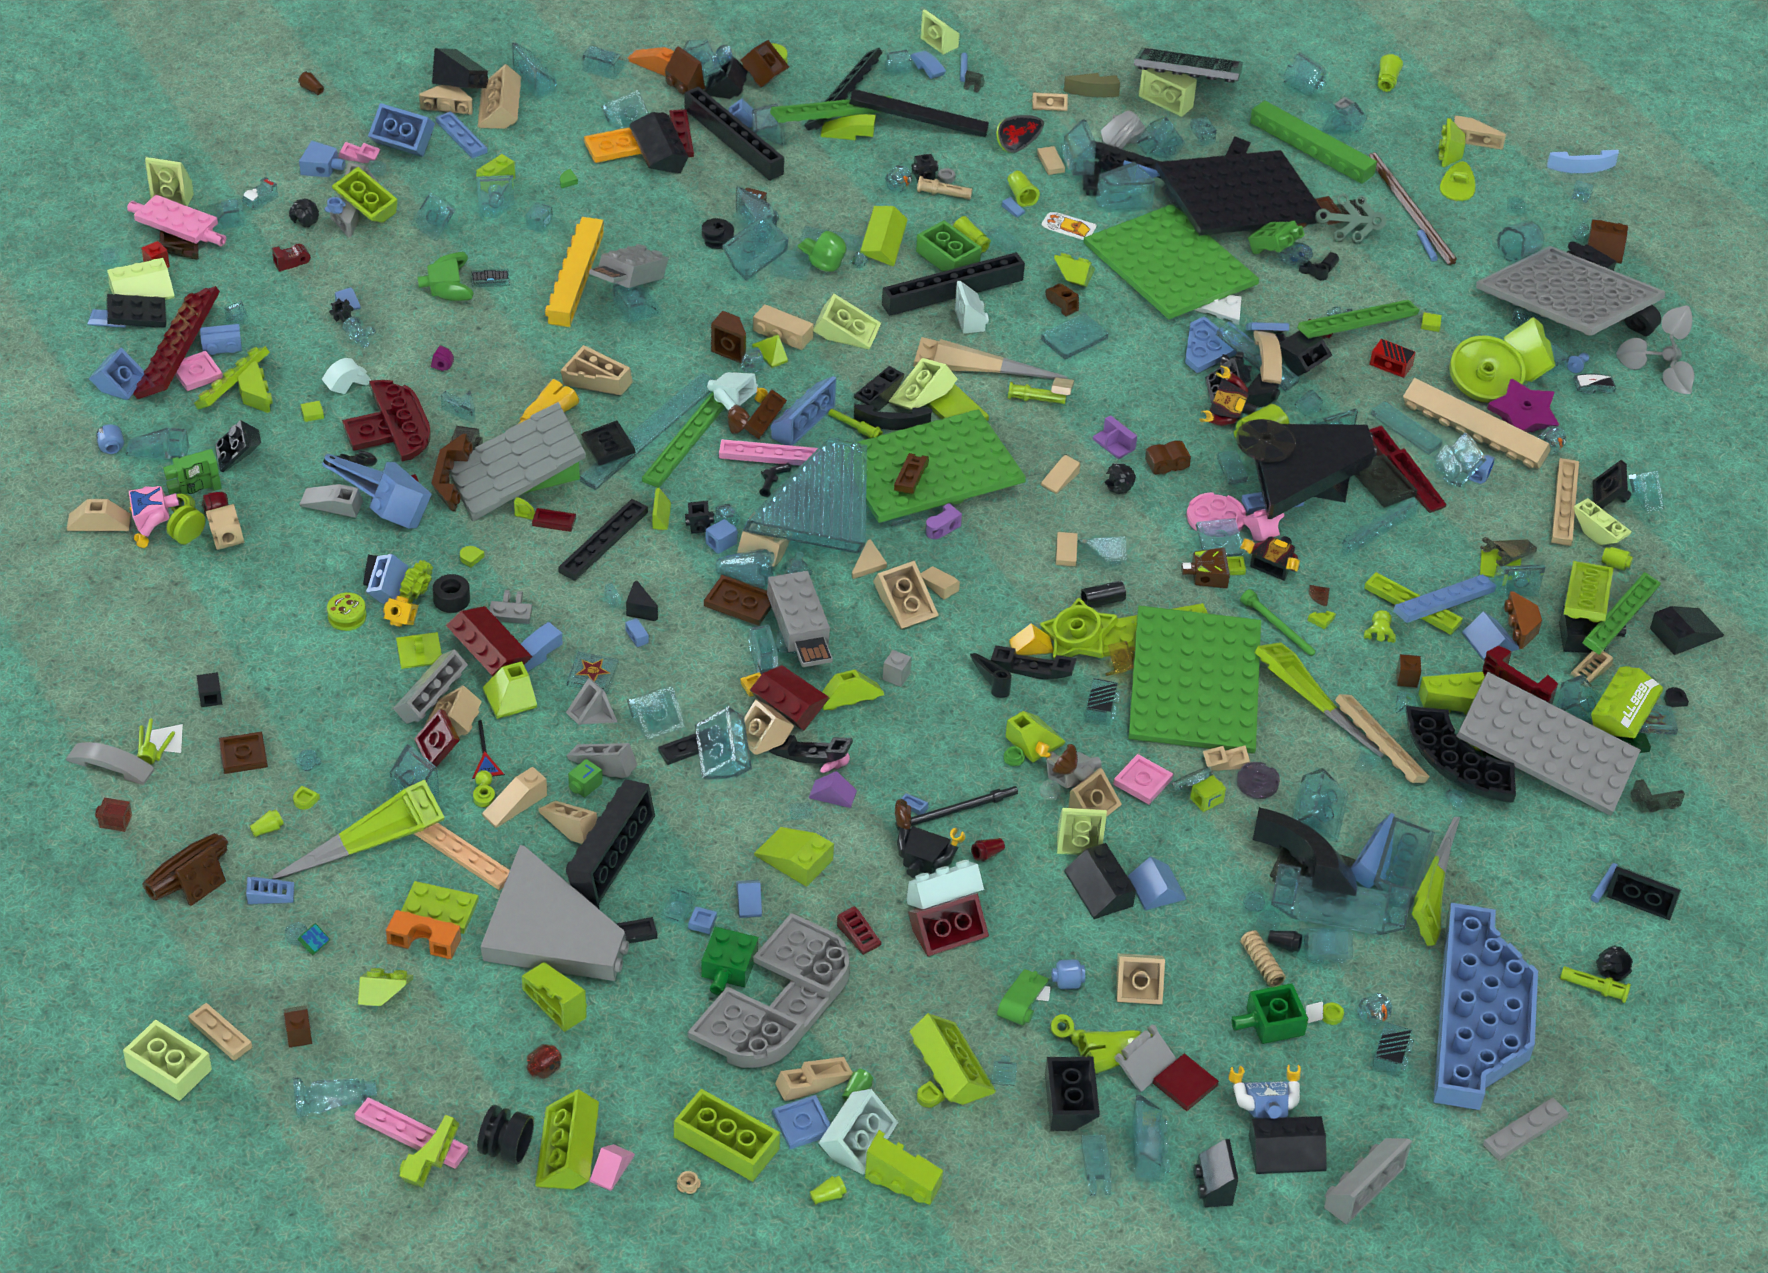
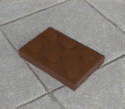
[704,575,772,626]

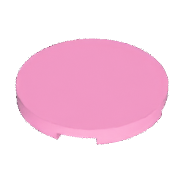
[1186,492,1246,538]

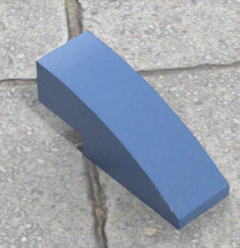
[521,622,563,672]

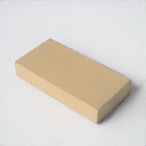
[1037,146,1065,175]
[1051,377,1074,395]
[1056,532,1078,566]

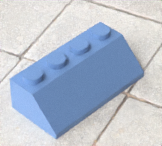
[771,376,836,446]

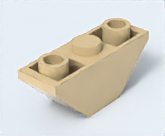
[419,85,473,115]
[67,499,131,531]

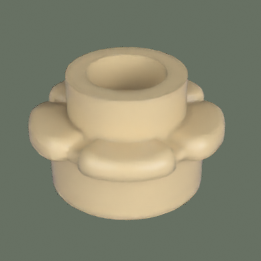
[677,1171,700,1194]

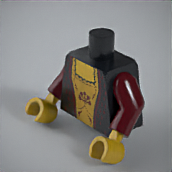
[1199,366,1258,426]
[1240,536,1300,581]

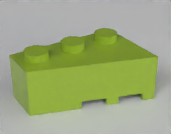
[1419,672,1485,715]
[522,962,587,1032]
[865,1130,943,1205]

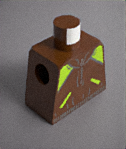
[1181,548,1230,588]

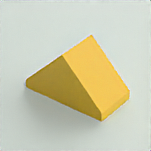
[1009,623,1054,656]

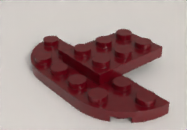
[342,380,431,462]

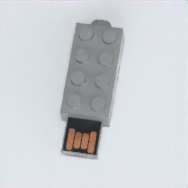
[589,244,668,288]
[767,571,833,667]

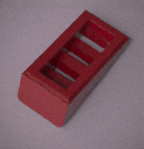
[837,906,881,955]

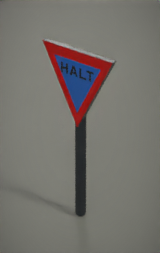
[472,720,505,779]

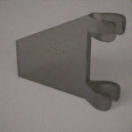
[1480,537,1537,566]

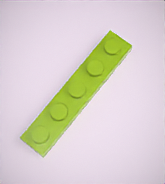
[194,346,270,409]
[1364,572,1463,635]

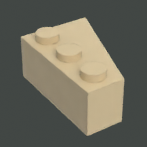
[561,345,633,395]

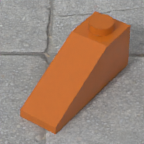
[627,47,674,76]

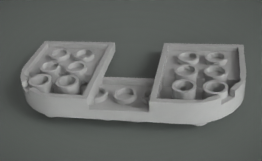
[688,913,850,1068]

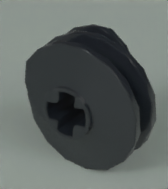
[701,218,734,249]

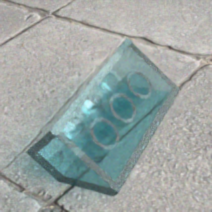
[1374,817,1435,911]

